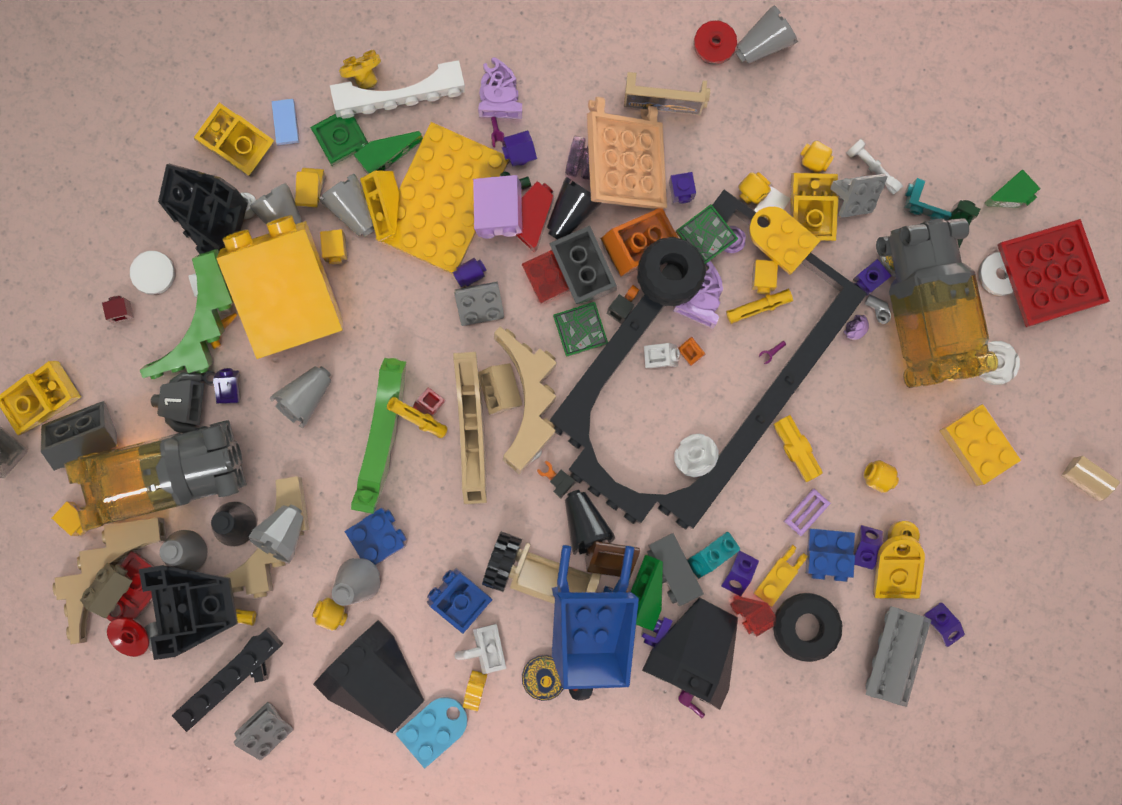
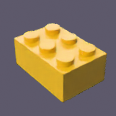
[939,404,1021,486]

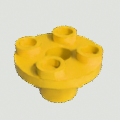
[339,50,381,90]

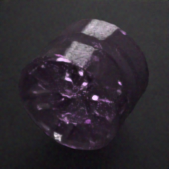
[565,135,590,181]

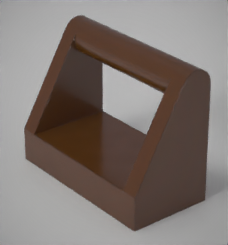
[585,541,640,578]

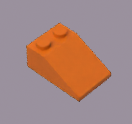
[600,208,678,277]

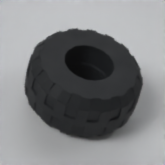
[637,237,706,306]
[773,593,843,662]

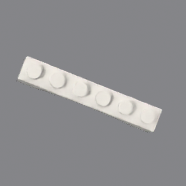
[330,60,465,119]

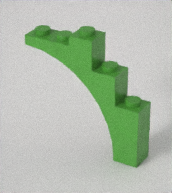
[140,249,234,379]

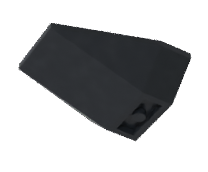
[642,598,738,710]

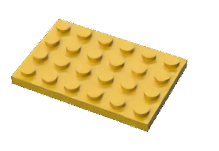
[375,122,510,274]

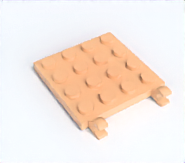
[587,97,667,209]

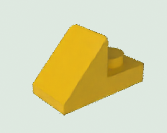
[295,168,325,207]

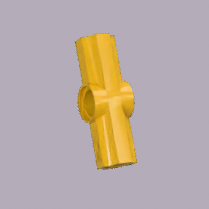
[773,415,823,483]

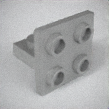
[830,174,888,218]
[454,281,504,326]
[234,702,293,760]

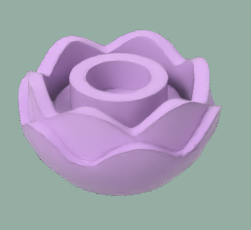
[724,226,746,253]
[844,315,869,340]

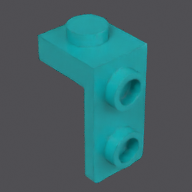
[904,178,952,221]
[687,532,740,579]

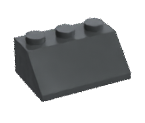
[549,226,617,304]
[41,401,117,471]

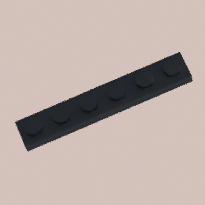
[171,627,283,732]

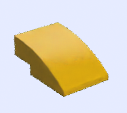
[194,102,274,176]
[791,173,838,241]
[0,361,81,436]

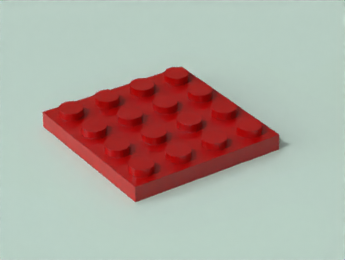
[997,219,1110,327]

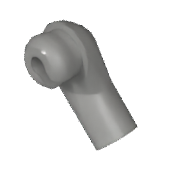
[865,294,891,324]

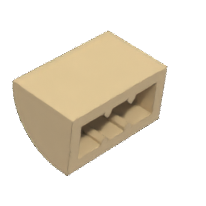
[479,363,522,415]
[1061,456,1120,501]

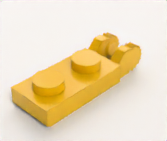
[753,544,808,607]

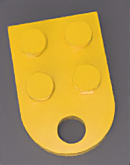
[749,207,820,275]
[873,535,925,599]

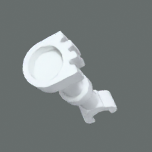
[846,139,903,195]

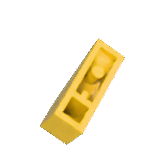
[360,171,399,241]

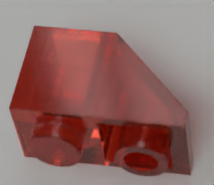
[730,595,776,637]

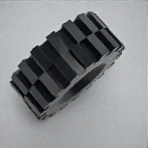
[482,531,522,592]

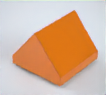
[678,337,706,366]

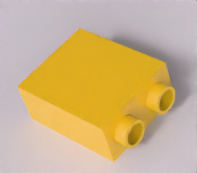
[216,215,343,359]

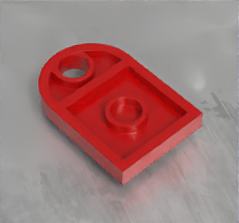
[106,551,154,622]

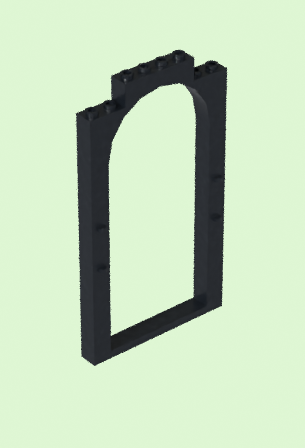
[549,189,867,530]

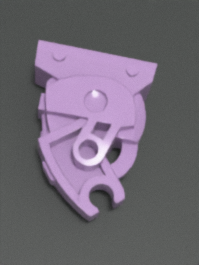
[478,57,522,119]
[673,261,723,328]

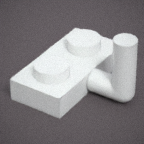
[454,624,506,674]

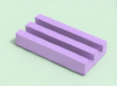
[783,488,831,536]

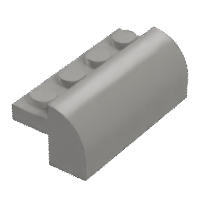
[866,606,931,707]

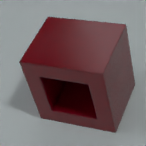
[102,296,134,323]

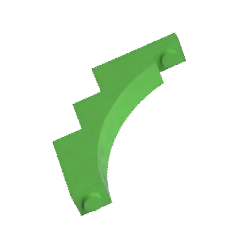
[351,358,406,514]

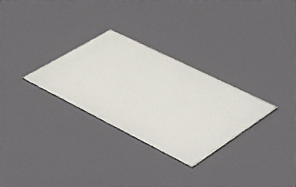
[754,186,790,220]

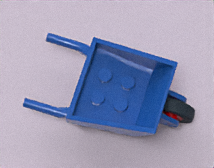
[552,545,639,701]

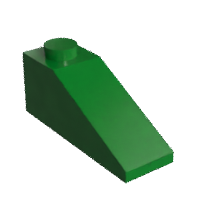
[354,131,423,174]
[631,555,663,631]

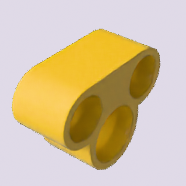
[462,670,487,712]

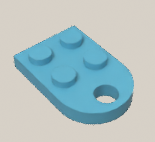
[396,697,468,769]

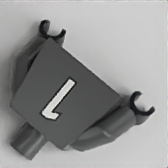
[151,371,216,433]

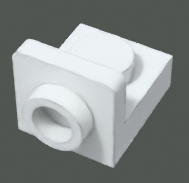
[644,343,680,368]

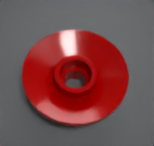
[107,617,149,657]

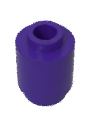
[452,258,487,287]

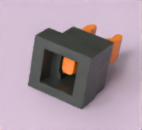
[606,285,640,324]
[537,461,576,499]

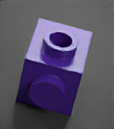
[502,130,537,167]
[669,172,696,204]
[853,259,891,296]

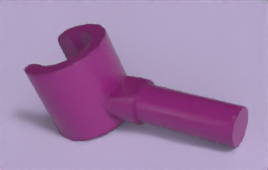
[491,117,505,148]
[759,341,787,364]
[678,690,705,719]

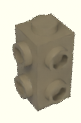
[80,563,132,619]

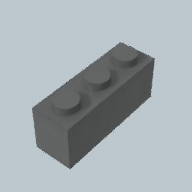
[646,533,704,606]

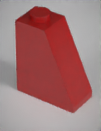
[515,181,554,253]

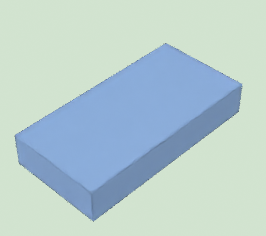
[271,99,299,145]

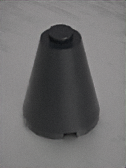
[547,177,602,240]
[565,490,615,555]
[211,502,257,546]

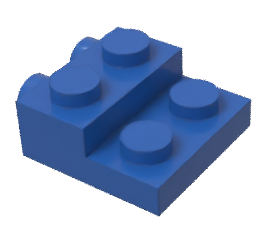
[344,508,407,565]
[805,529,855,582]
[427,568,493,634]

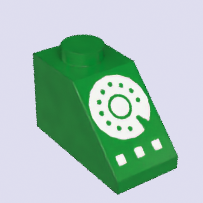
[985,169,1041,208]

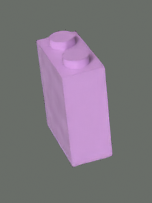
[473,175,522,239]

